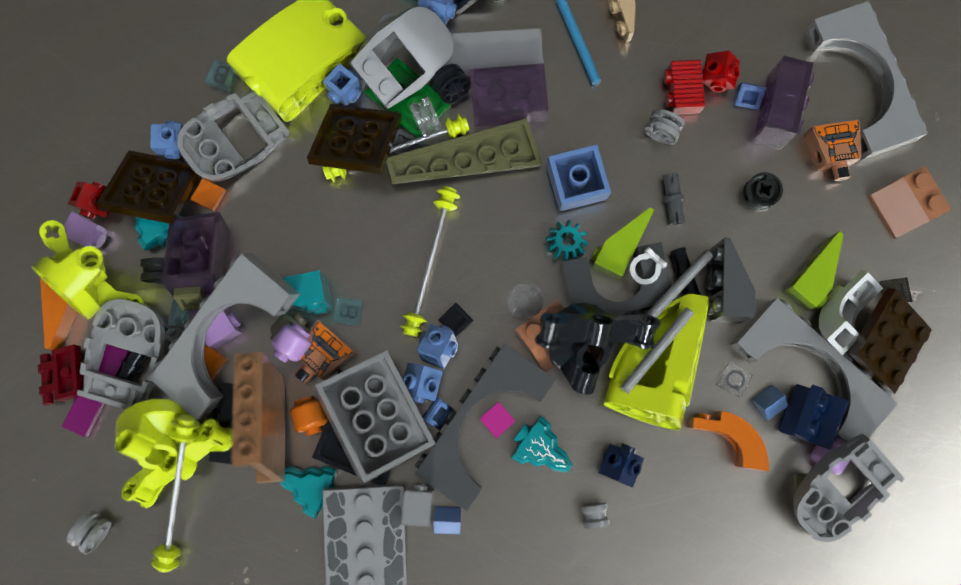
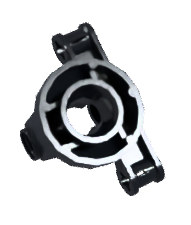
[535,302,661,395]

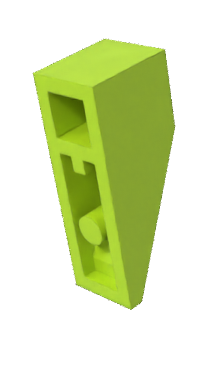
[591,208,655,281]
[784,231,844,311]

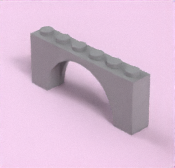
[806,1,928,160]
[149,254,300,420]
[730,298,898,442]

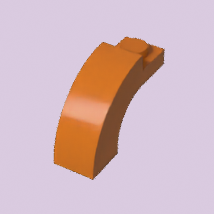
[687,411,769,471]

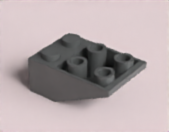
[707,237,756,323]

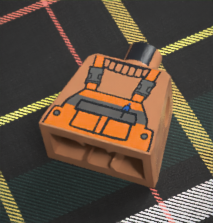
[804,119,862,181]
[294,320,358,385]

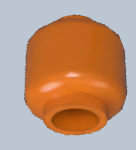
[290,396,328,436]

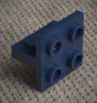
[779,384,848,450]

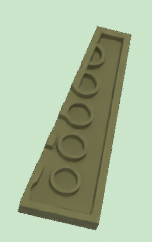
[386,118,542,184]

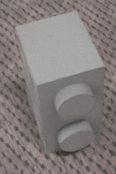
[402,483,435,526]

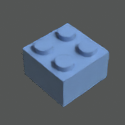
[546,145,611,212]

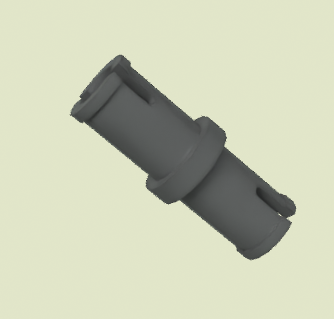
[663,173,686,225]

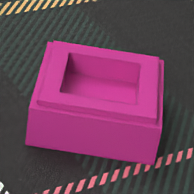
[480,402,515,438]

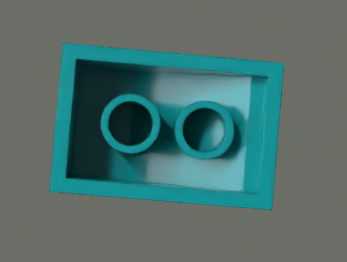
[282,270,334,316]

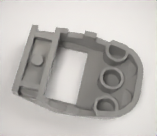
[348,7,453,109]
[177,87,290,181]
[77,299,165,409]
[793,433,905,542]

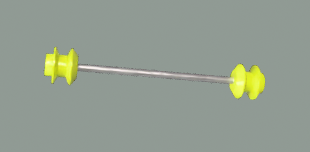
[322,113,469,183]
[399,186,460,337]
[151,415,200,572]

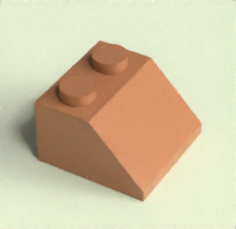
[869,166,952,239]
[515,300,564,372]

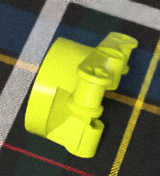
[31,220,144,320]
[115,399,233,508]

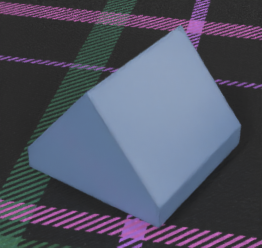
[734,82,767,110]
[751,385,788,421]
[422,397,454,431]
[434,506,461,534]

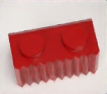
[664,59,705,115]

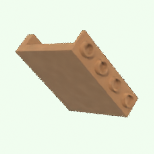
[232,352,285,484]

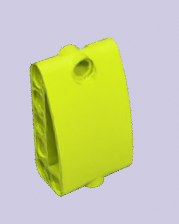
[227,0,367,122]

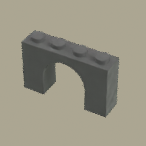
[560,242,675,315]

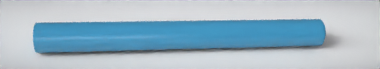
[556,0,601,85]

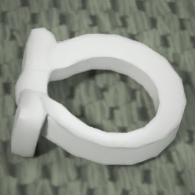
[629,247,667,285]

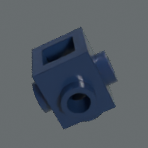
[599,443,645,488]

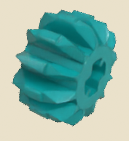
[545,220,589,262]

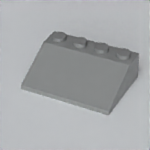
[314,350,436,485]

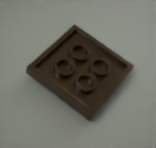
[307,104,402,174]
[97,150,199,225]
[849,287,932,394]

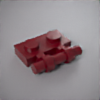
[37,344,83,406]

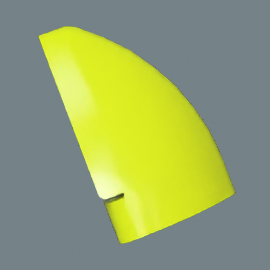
[604,294,709,430]

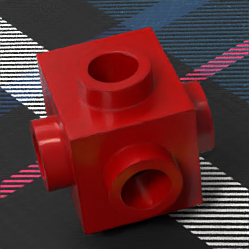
[702,50,740,93]
[67,182,110,220]

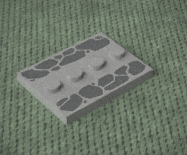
[323,484,407,585]

